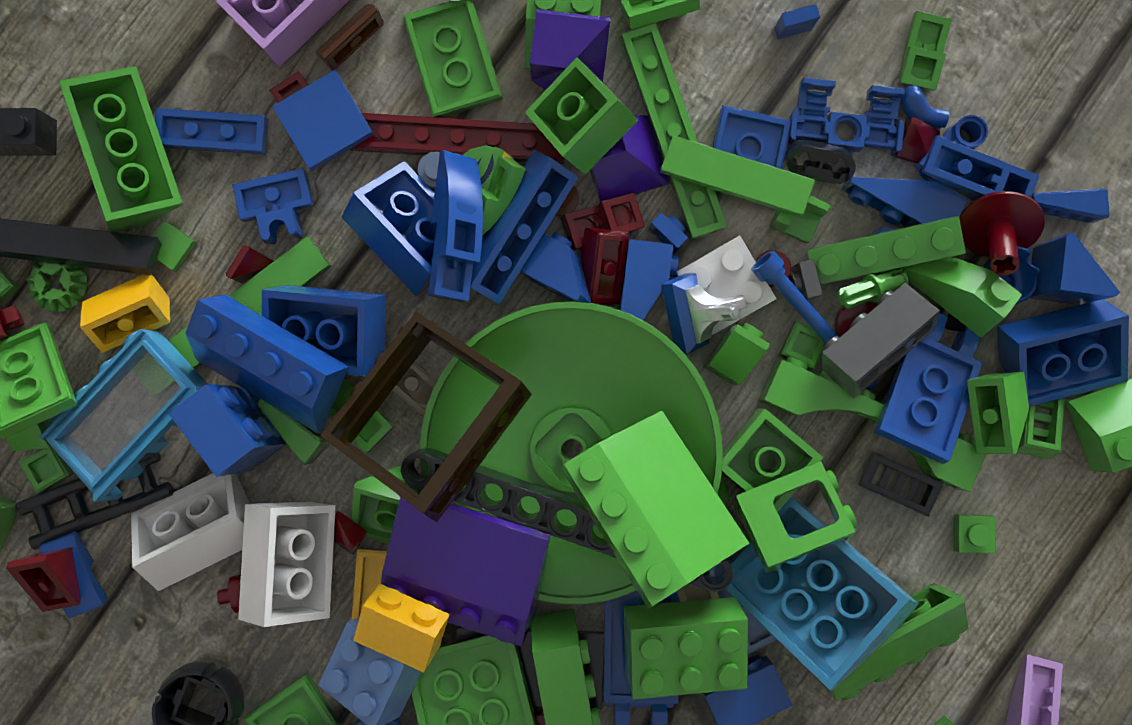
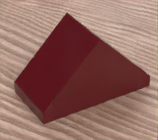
[6,547,81,612]

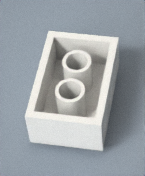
[238,502,336,627]

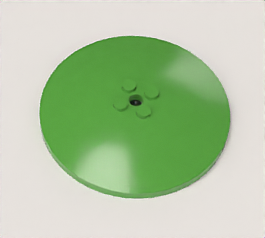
[420,302,723,604]

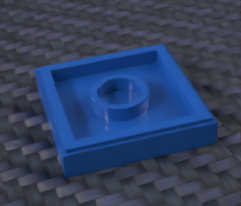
[272,70,374,171]
[712,105,791,169]

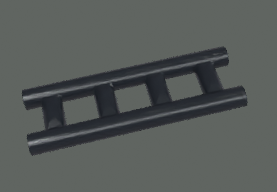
[16,452,174,550]

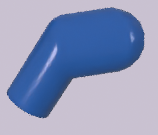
[900,86,949,128]

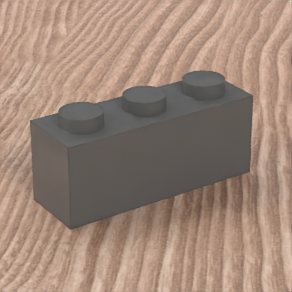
[822,283,940,398]

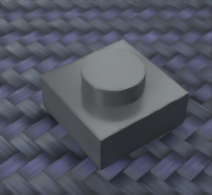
[789,259,823,300]

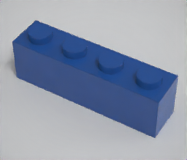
[470,150,579,304]

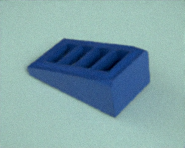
[1031,188,1110,223]

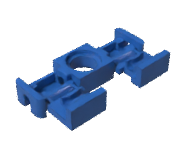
[788,77,905,156]

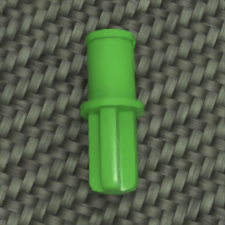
[837,267,909,309]

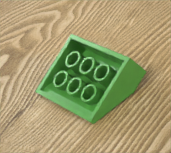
[563,410,749,608]

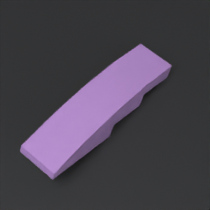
[1005,654,1063,725]

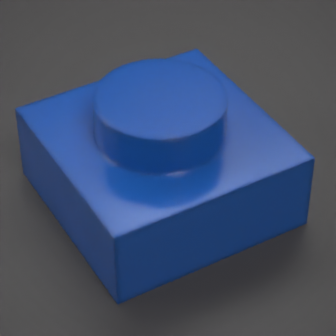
[649,212,688,253]

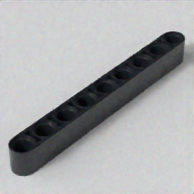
[401,448,733,592]

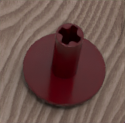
[959,191,1045,275]

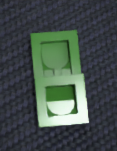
[899,11,952,91]
[482,156,526,235]

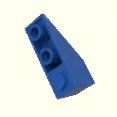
[841,177,968,227]

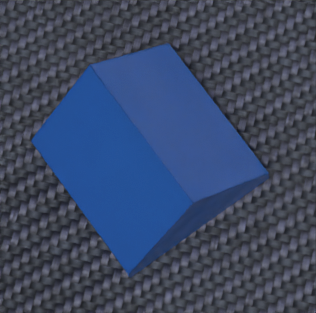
[1029,232,1121,305]

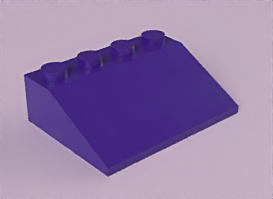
[381,493,551,647]

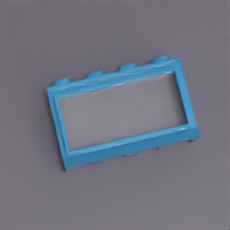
[40,329,208,502]

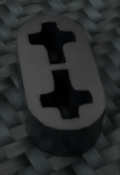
[785,140,856,184]

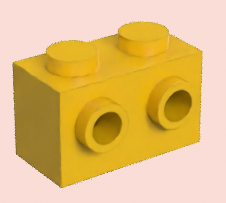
[80,274,170,353]
[353,583,450,673]

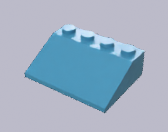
[726,497,919,691]

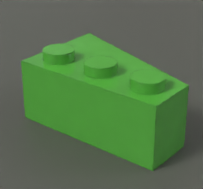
[531,609,601,725]

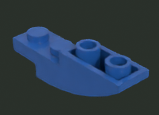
[428,150,483,303]

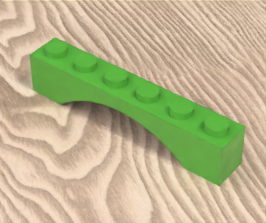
[758,357,986,492]

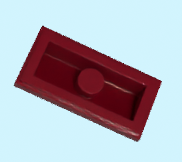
[581,228,630,305]

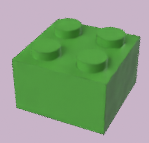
[525,57,638,175]
[722,408,823,513]

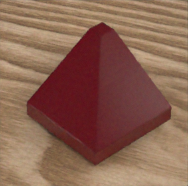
[895,117,940,164]
[226,245,274,283]
[334,511,367,555]

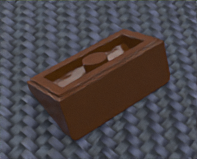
[316,4,384,71]

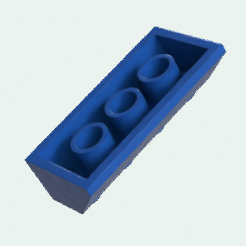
[185,294,349,433]

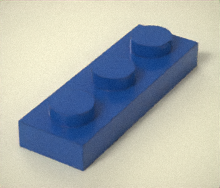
[155,108,269,155]

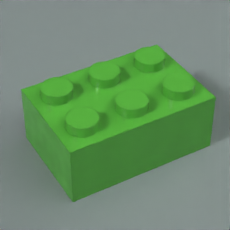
[624,597,748,700]

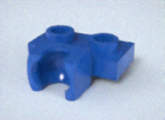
[232,168,314,245]

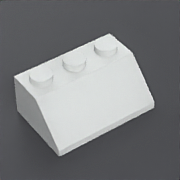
[131,473,250,591]

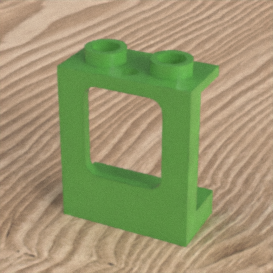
[735,461,857,574]

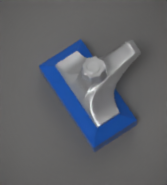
[661,273,747,355]

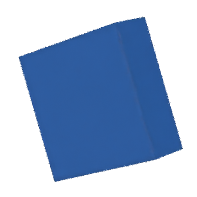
[774,4,820,40]

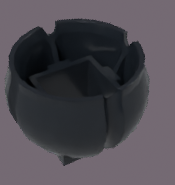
[152,661,244,725]

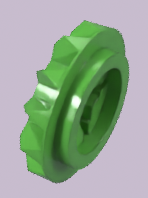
[26,262,87,312]

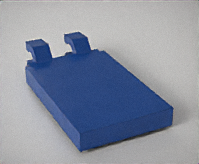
[874,313,982,464]
[603,590,679,725]

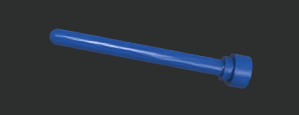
[751,251,877,390]

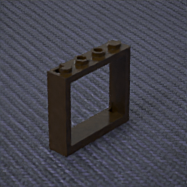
[320,312,532,522]

